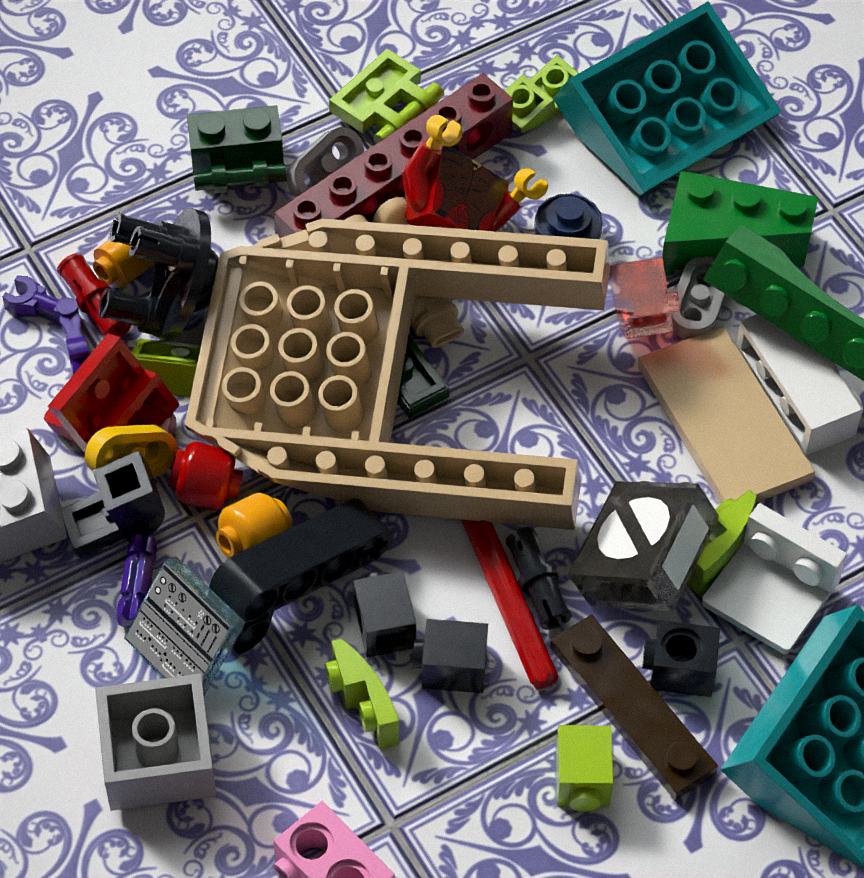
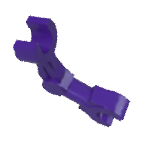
[2,275,89,375]

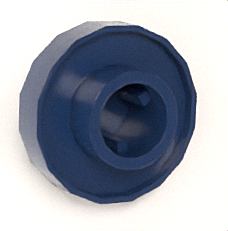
[534,193,603,239]

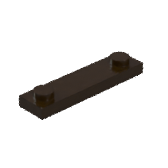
[550,614,718,801]

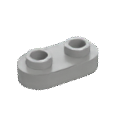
[286,127,364,198]
[669,256,726,339]

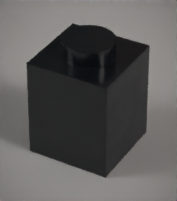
[413,619,488,693]

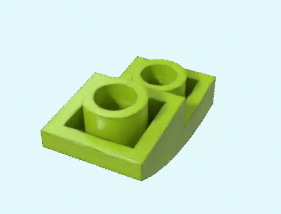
[504,55,579,133]
[686,489,756,596]
[325,639,399,749]

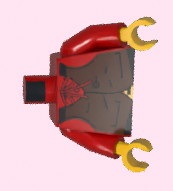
[402,115,548,232]

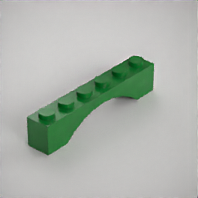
[703,225,864,381]

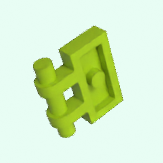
[329,49,444,144]

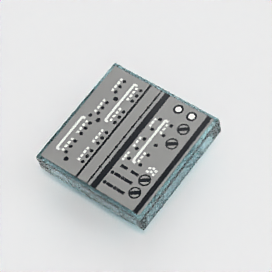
[124,557,246,696]

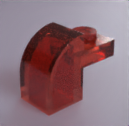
[609,257,681,339]

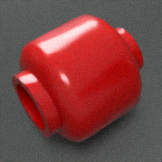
[168,441,244,511]

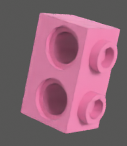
[273,800,395,878]

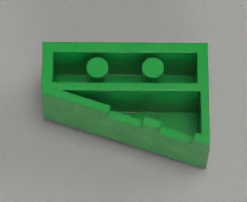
[659,171,818,276]

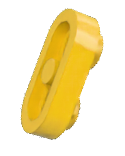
[85,425,177,478]

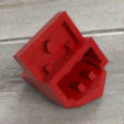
[44,334,180,453]

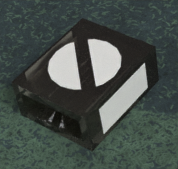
[567,481,719,611]

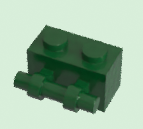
[187,105,287,194]

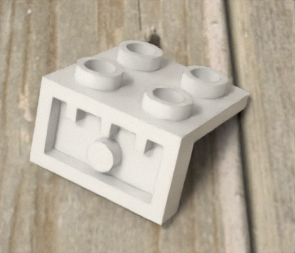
[702,503,847,655]

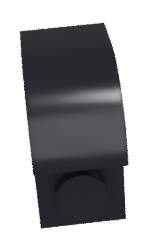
[61,451,165,558]

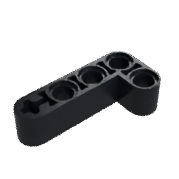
[205,498,394,655]

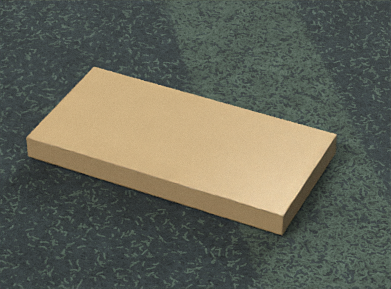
[638,326,815,504]

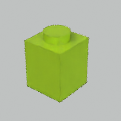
[556,725,613,811]

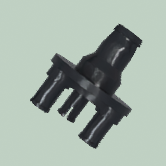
[98,208,219,340]

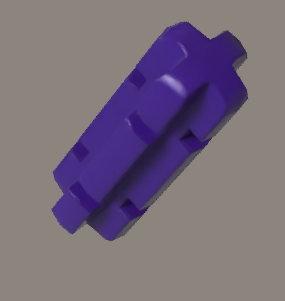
[116,534,157,628]

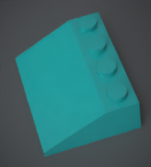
[553,1,782,196]
[720,604,864,868]

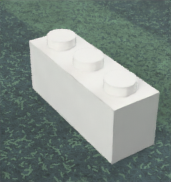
[736,314,863,456]

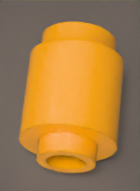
[93,239,154,288]

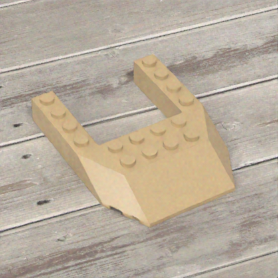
[185,219,610,530]

